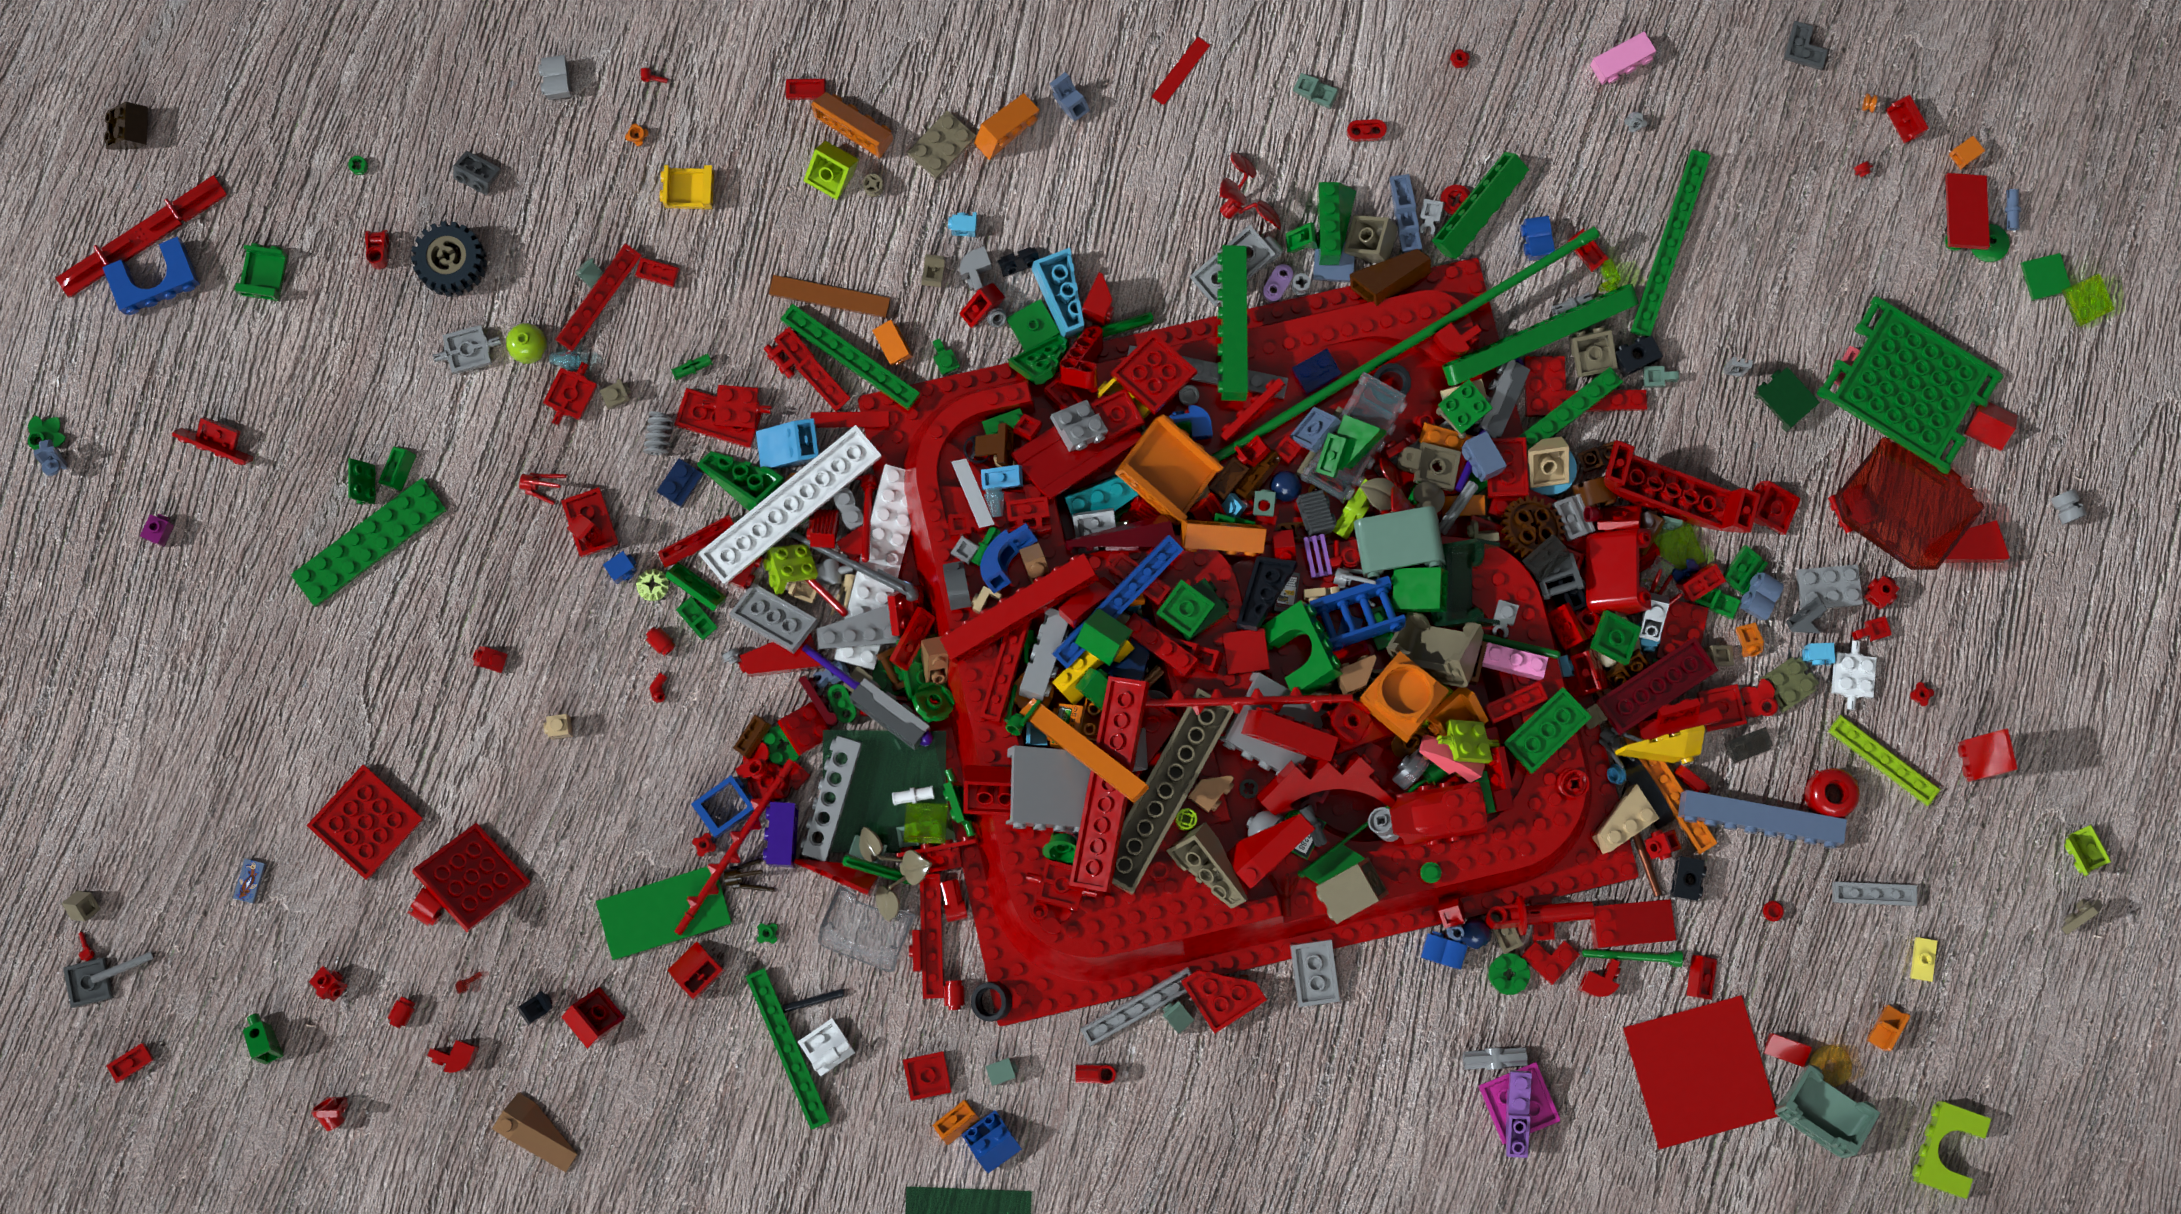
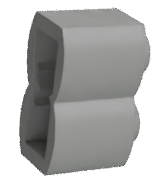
[538,55,572,100]
[833,487,863,532]

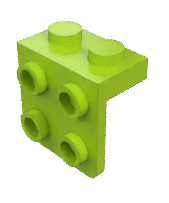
[763,544,818,595]
[2064,824,2111,876]

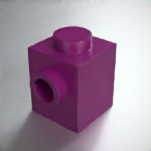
[140,514,175,547]

